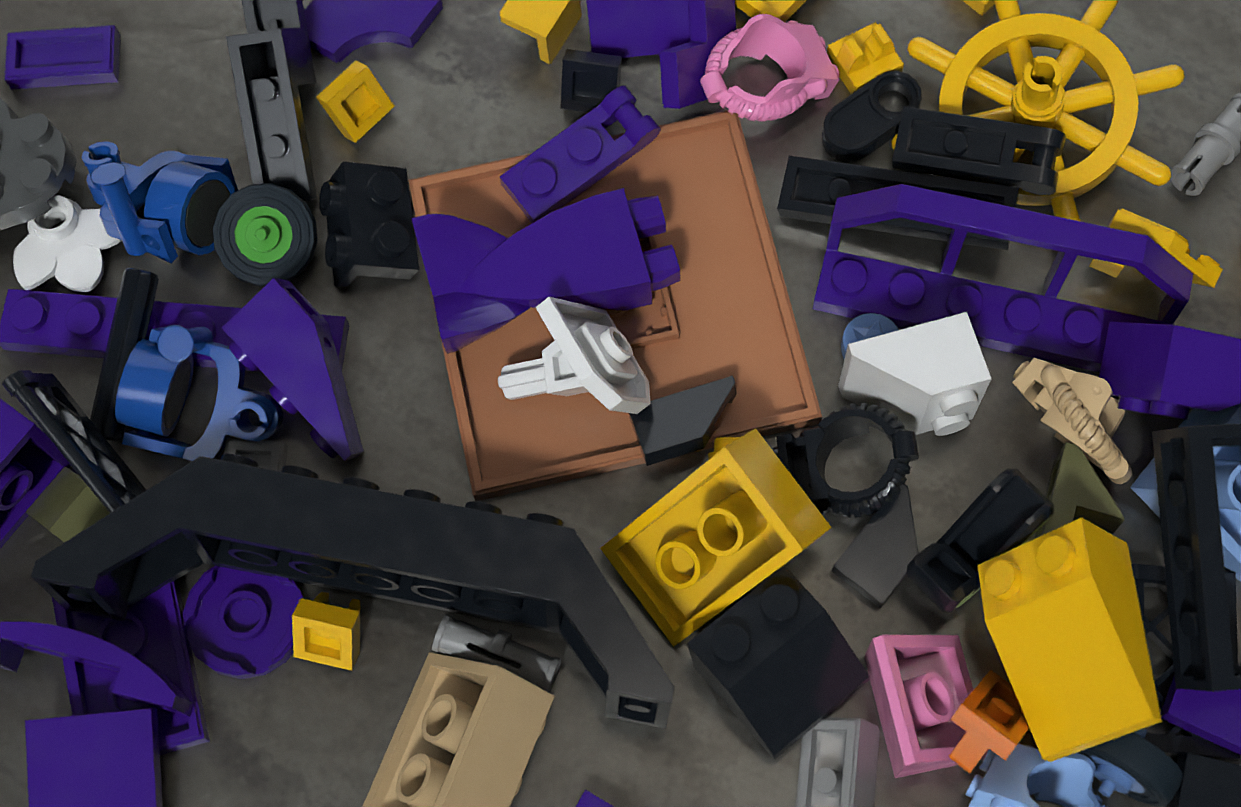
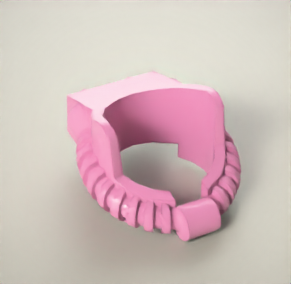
[700,14,839,122]

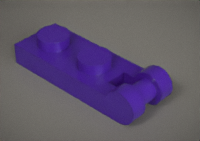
[499,85,661,223]

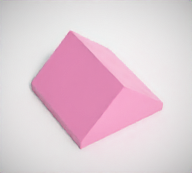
[864,635,989,778]

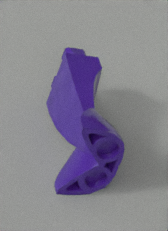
[411,188,680,354]

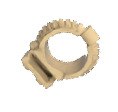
[1012,358,1132,484]

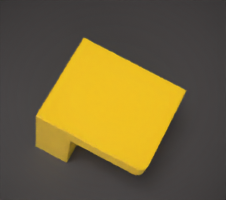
[500,0,582,64]

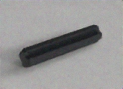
[90,268,159,441]

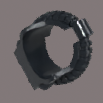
[773,403,919,518]

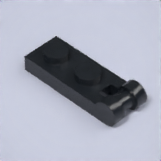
[892,106,1066,195]

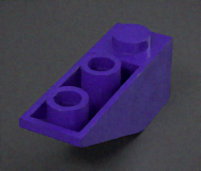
[222,278,364,461]

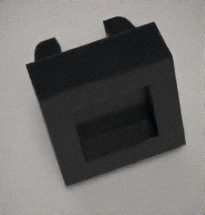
[560,49,622,113]

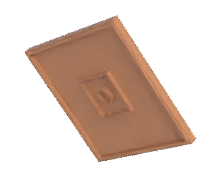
[408,110,822,501]

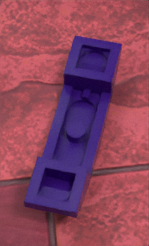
[0,621,194,716]

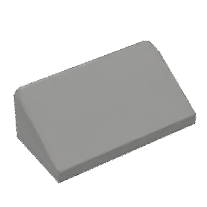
[796,717,880,807]

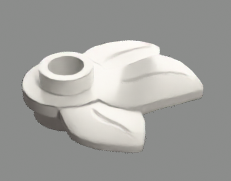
[13,195,122,292]

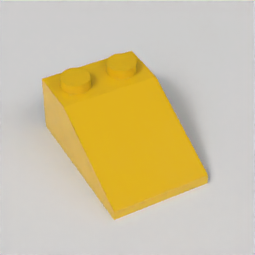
[600,428,832,647]
[977,517,1162,762]

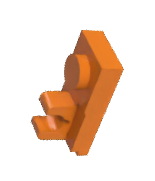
[948,670,1029,773]

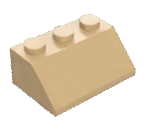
[362,652,555,807]

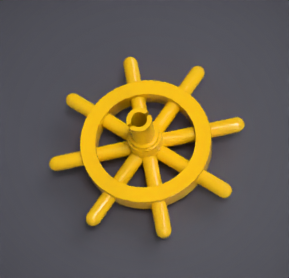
[891,0,1185,221]

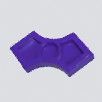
[304,0,443,63]

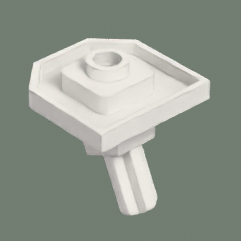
[498,297,651,414]

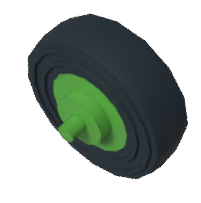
[213,183,318,286]

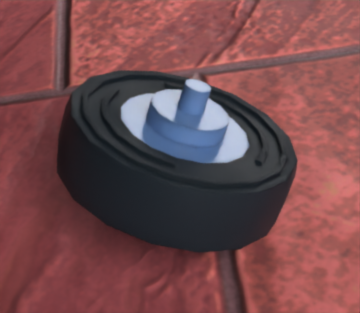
[1077,728,1183,807]

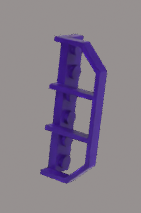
[813,184,1193,372]

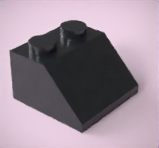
[687,565,870,760]

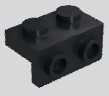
[319,161,419,288]

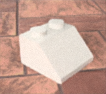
[838,312,992,436]

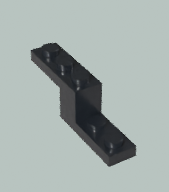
[226,0,317,201]

